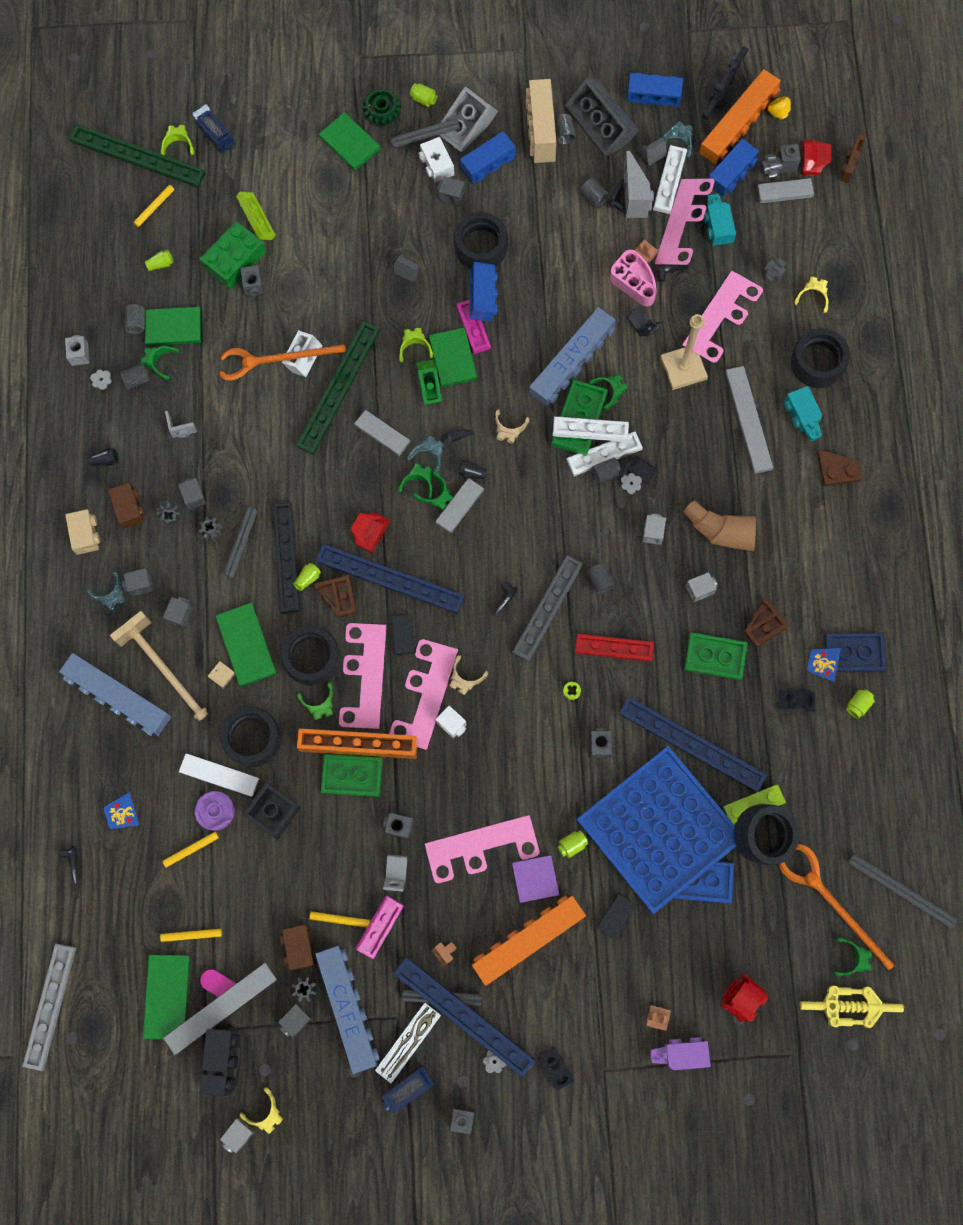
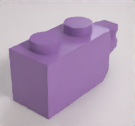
[650,1037,711,1070]

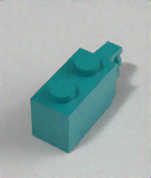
[704,194,736,246]
[784,386,822,442]

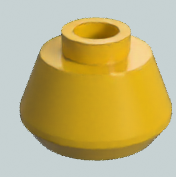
[767,96,791,120]

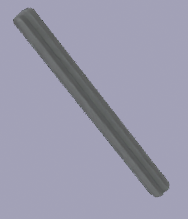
[848,854,958,928]

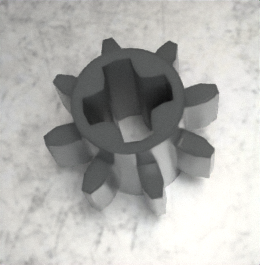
[760,154,782,178]
[764,258,787,281]
[156,499,180,523]
[199,517,223,541]
[292,977,317,1002]

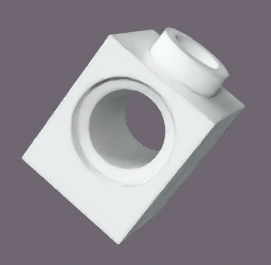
[436,706,467,738]

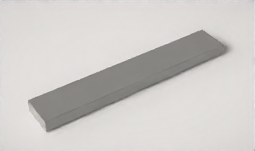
[725,366,773,474]
[22,944,76,1071]
[164,963,277,1055]

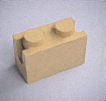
[65,509,101,555]

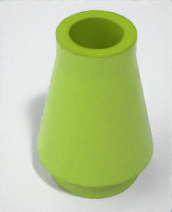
[145,250,174,271]
[293,563,321,591]

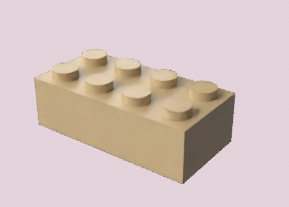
[526,79,556,163]

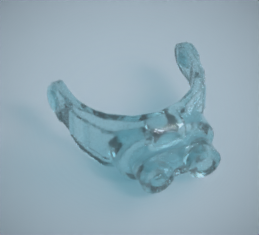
[663,122,693,158]
[407,436,444,473]
[86,571,125,610]

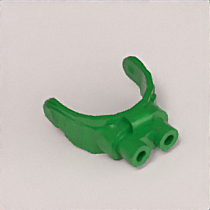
[141,346,179,380]
[589,374,628,411]
[398,464,433,500]
[413,471,454,510]
[834,938,872,976]

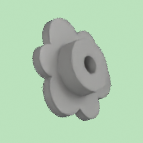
[90,370,112,390]
[621,473,642,494]
[483,1051,506,1073]

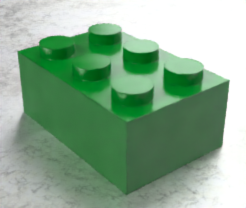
[200,221,266,290]

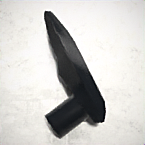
[609,179,625,211]
[655,264,689,282]
[439,430,474,446]
[493,581,517,616]
[59,846,78,884]

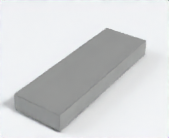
[757,178,814,203]
[355,410,410,456]
[436,478,484,534]

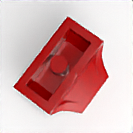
[802,139,831,175]
[350,512,390,554]

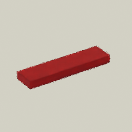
[575,634,654,662]

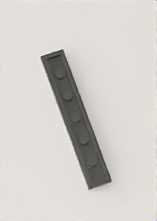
[512,555,583,662]

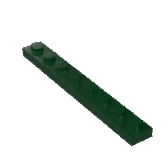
[69,124,206,188]
[297,321,380,455]

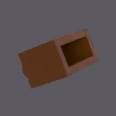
[108,483,146,529]
[280,925,316,971]

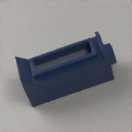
[192,104,235,153]
[381,1066,435,1114]

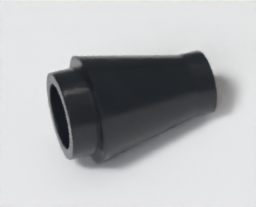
[89,447,119,467]
[458,460,487,480]

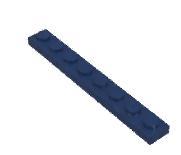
[316,544,465,614]
[619,697,767,793]
[393,956,536,1077]

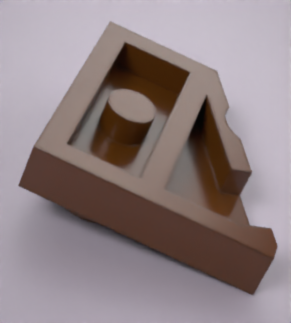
[840,133,866,183]
[817,450,862,486]
[314,575,358,617]
[745,597,788,648]

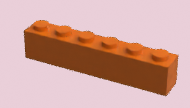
[699,69,781,165]
[297,729,418,759]
[472,895,586,986]

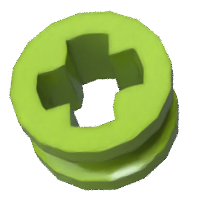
[563,682,581,700]

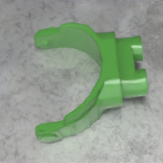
[297,682,333,721]

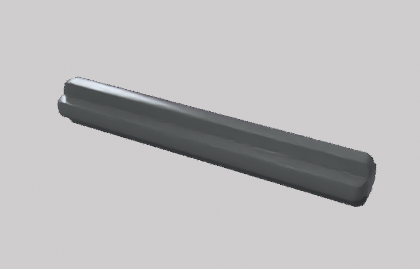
[391,119,460,147]
[223,507,257,578]
[402,990,482,1006]

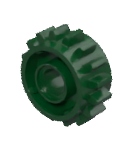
[362,88,401,127]

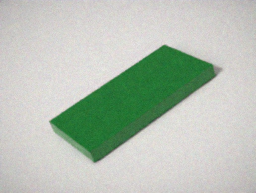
[551,379,608,456]
[216,603,277,687]
[143,955,191,1039]

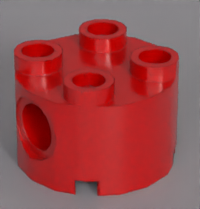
[720,974,769,1023]

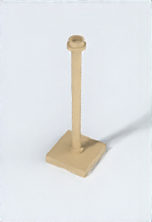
[660,314,708,390]
[110,611,208,721]

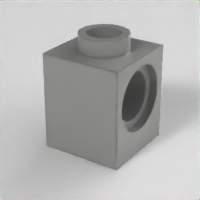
[65,335,90,366]
[643,514,666,545]
[686,572,717,603]
[220,1117,255,1153]

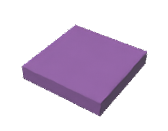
[512,855,559,903]

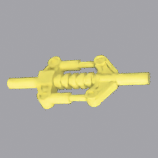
[800,986,904,1028]

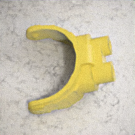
[794,277,829,313]
[239,1087,283,1134]

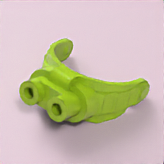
[161,125,194,156]
[399,328,434,363]

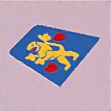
[807,648,841,682]
[104,792,139,829]

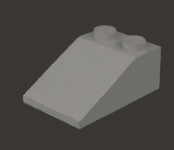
[440,87,498,152]
[624,151,654,218]

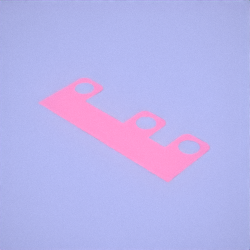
[655,179,715,265]
[683,271,763,362]
[339,623,386,729]
[389,639,458,750]
[425,815,540,883]

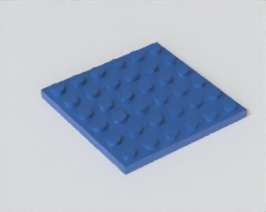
[577,746,736,914]

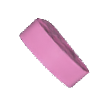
[610,250,656,307]

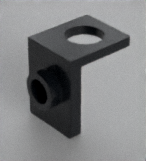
[626,306,662,336]
[620,455,657,484]
[779,688,815,712]
[538,1048,574,1091]

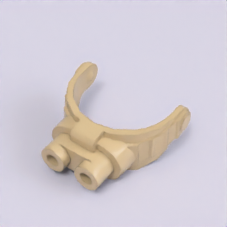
[495,409,530,444]
[449,655,488,695]

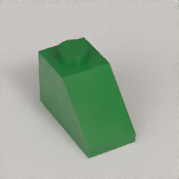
[416,359,442,405]

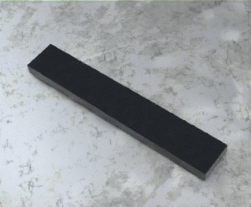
[273,502,300,614]

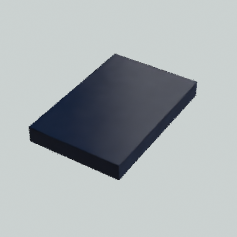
[824,633,886,672]

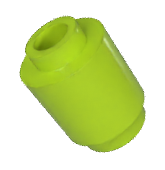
[410,83,437,107]
[846,689,875,719]
[557,831,588,858]

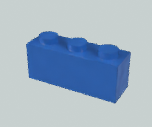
[627,73,683,107]
[460,131,516,184]
[707,139,759,197]
[469,262,498,322]

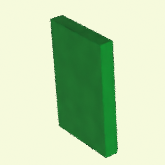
[319,112,381,171]
[145,307,201,346]
[429,327,477,387]
[684,632,748,681]
[321,754,383,797]

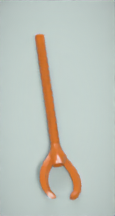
[219,344,346,381]
[779,844,894,970]

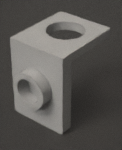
[165,411,197,438]
[383,855,408,892]

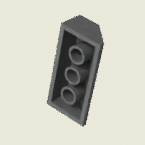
[565,78,639,157]

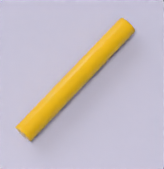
[133,185,174,227]
[163,831,219,868]
[310,911,370,928]
[160,928,222,942]

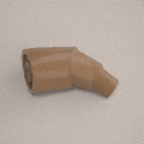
[684,501,756,551]

